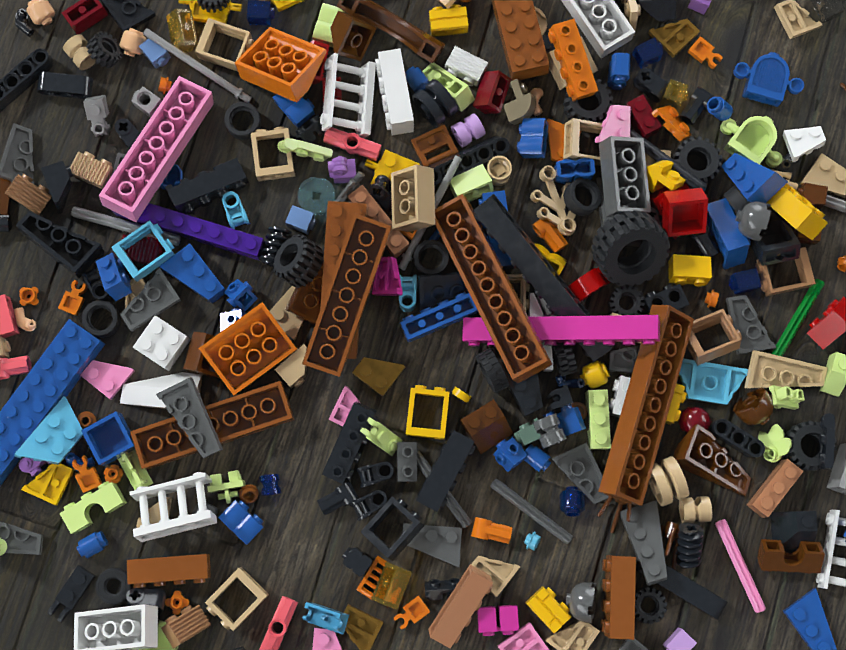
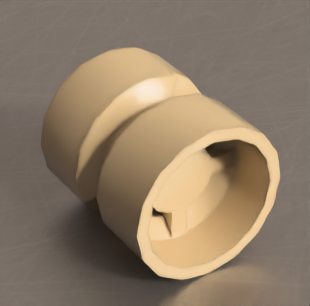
[63,34,96,70]
[486,156,512,186]
[679,496,712,523]

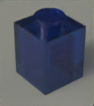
[247,0,275,26]
[632,38,664,69]
[729,268,762,295]

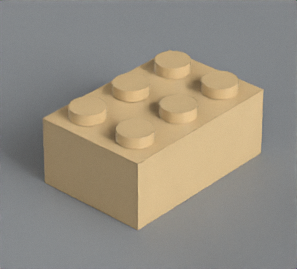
[391,164,435,232]

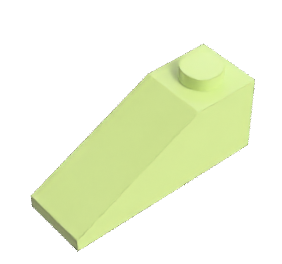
[422,63,475,112]

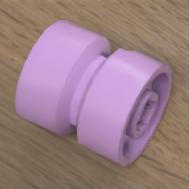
[451,113,486,147]

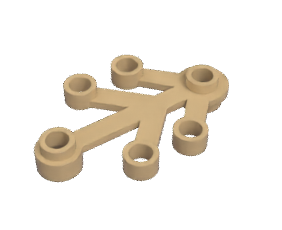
[530,165,576,236]

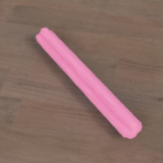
[715,519,766,613]

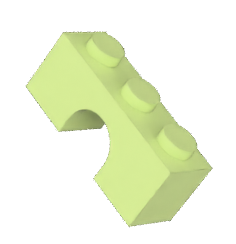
[585,389,611,450]
[59,481,127,534]

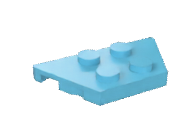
[679,359,748,405]
[15,396,83,465]

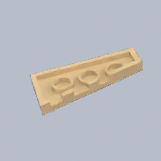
[744,350,828,388]

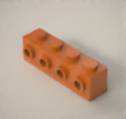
[548,19,598,101]

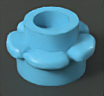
[524,532,541,551]

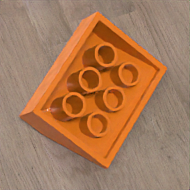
[235,27,327,103]
[198,302,297,395]

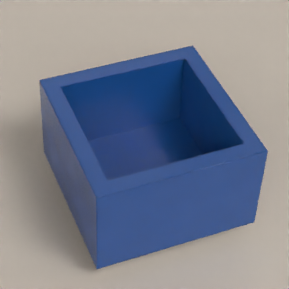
[81,411,135,466]

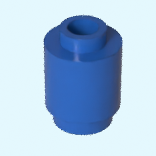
[405,67,430,93]
[707,97,733,121]
[524,444,551,472]
[77,531,108,558]

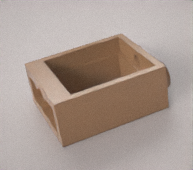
[756,247,816,297]
[687,309,742,366]

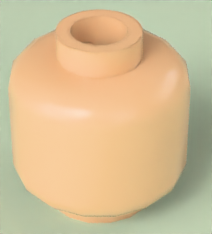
[27,0,55,26]
[119,28,147,57]

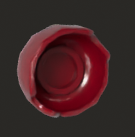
[678,407,711,433]

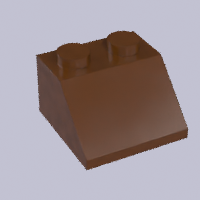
[330,11,376,61]
[183,332,221,379]
[460,399,513,454]

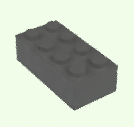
[599,136,651,217]

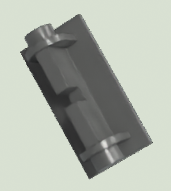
[397,442,417,482]

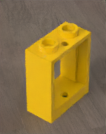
[406,385,449,440]

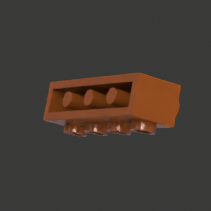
[127,554,211,588]

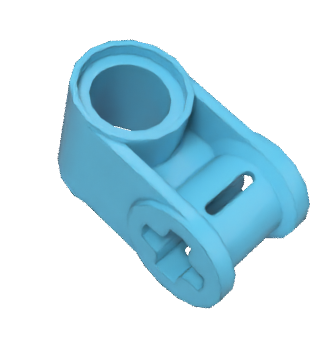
[222,191,250,229]
[399,275,417,312]

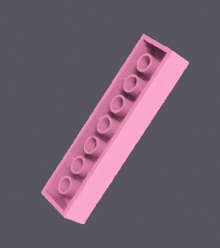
[99,76,214,222]

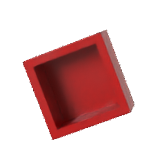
[662,188,708,237]

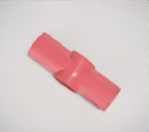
[323,127,382,161]
[0,356,32,380]
[259,596,298,650]

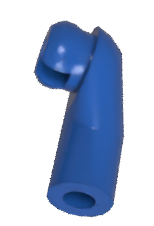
[65,452,95,471]

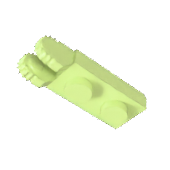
[277,138,333,162]
[360,417,403,456]

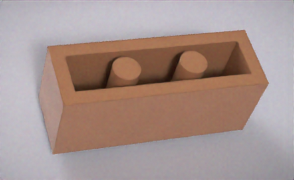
[747,459,803,518]

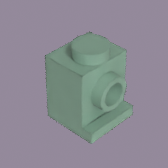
[513,418,541,446]

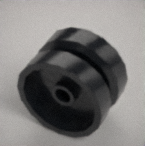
[412,79,459,128]

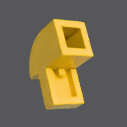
[647,160,686,193]

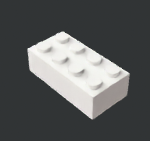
[561,0,635,58]
[375,49,414,135]
[74,604,158,650]

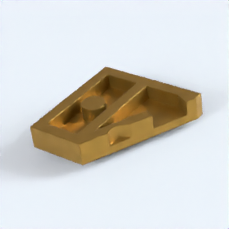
[648,19,700,58]
[352,357,405,396]
[344,604,383,650]

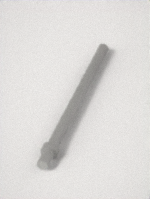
[143,28,252,103]
[398,155,462,271]

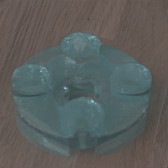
[298,177,336,216]

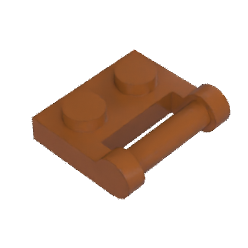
[411,124,458,167]

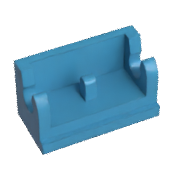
[302,602,349,634]

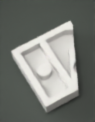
[783,126,826,162]

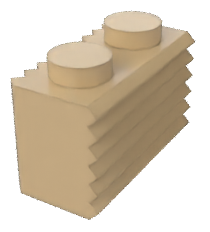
[70,151,113,189]

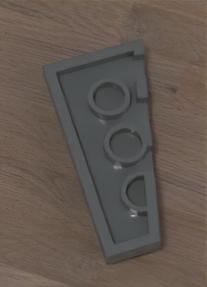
[0,521,43,555]

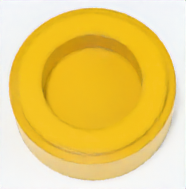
[452,386,471,403]

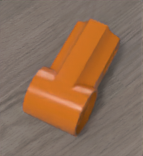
[532,219,568,253]
[471,517,512,544]

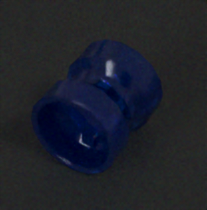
[260,474,281,496]

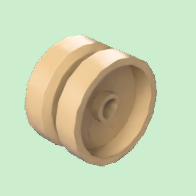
[649,456,689,506]

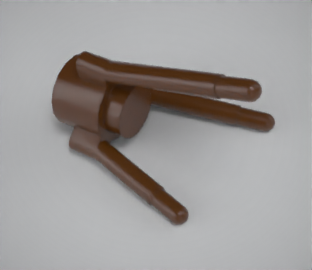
[597,496,632,534]
[661,521,680,569]

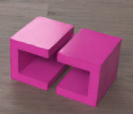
[477,605,519,636]

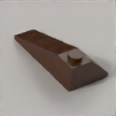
[673,424,751,496]

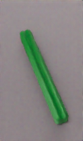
[771,279,825,357]

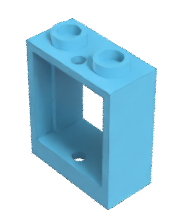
[111,220,175,282]

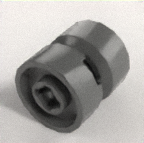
[533,413,567,449]

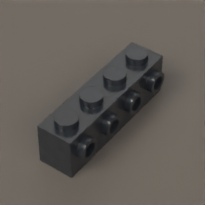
[322,401,378,484]

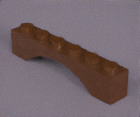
[336,0,445,63]

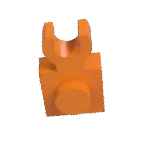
[688,36,723,69]
[58,280,88,316]
[72,455,102,493]
[394,595,430,629]

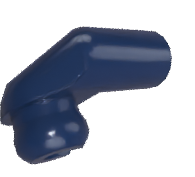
[555,374,585,388]

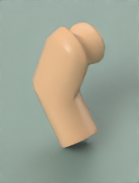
[530,88,543,116]
[14,307,36,332]

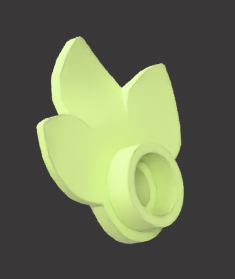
[758,424,792,462]

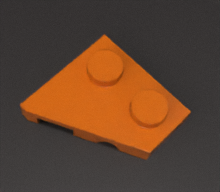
[652,105,691,142]
[547,119,581,162]

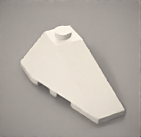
[120,372,203,409]

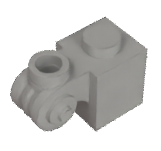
[83,95,110,137]

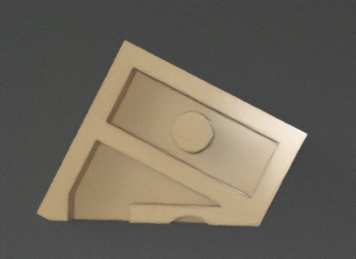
[774,0,822,39]
[471,556,520,597]

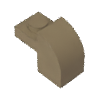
[503,79,536,125]

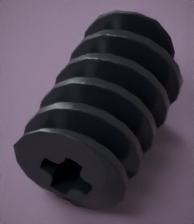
[258,226,292,267]
[676,522,704,568]

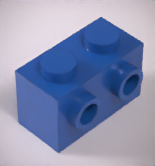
[96,252,132,301]

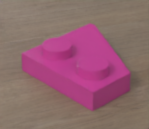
[372,257,403,296]

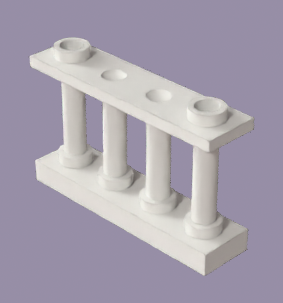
[320,53,376,138]
[130,472,217,542]
[816,510,846,589]

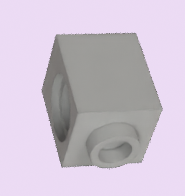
[131,87,162,118]

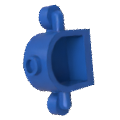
[733,52,804,107]

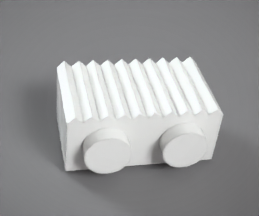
[445,46,488,86]

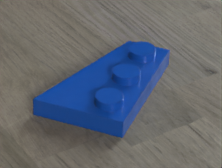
[783,588,837,650]

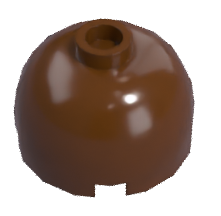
[733,388,774,425]

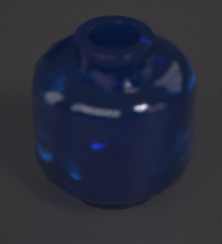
[559,486,585,517]

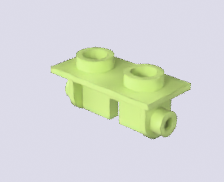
[118,449,153,490]

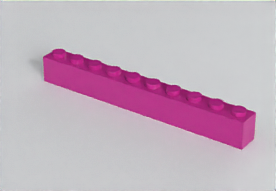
[462,315,660,346]

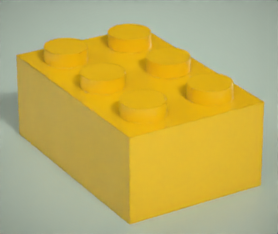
[766,183,828,240]

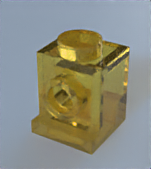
[663,79,689,105]

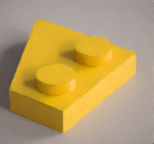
[21,463,75,505]

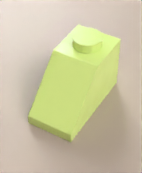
[820,352,846,397]

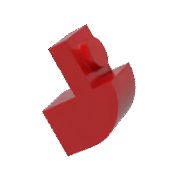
[568,267,610,302]

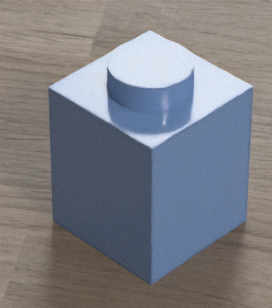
[139,39,171,69]
[285,205,316,235]

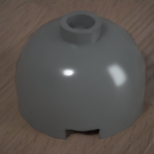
[735,201,771,241]
[566,582,598,623]

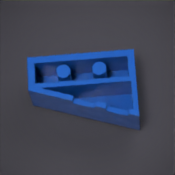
[722,153,788,203]
[707,198,751,270]
[159,244,225,303]

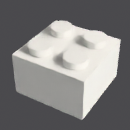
[133,316,191,371]

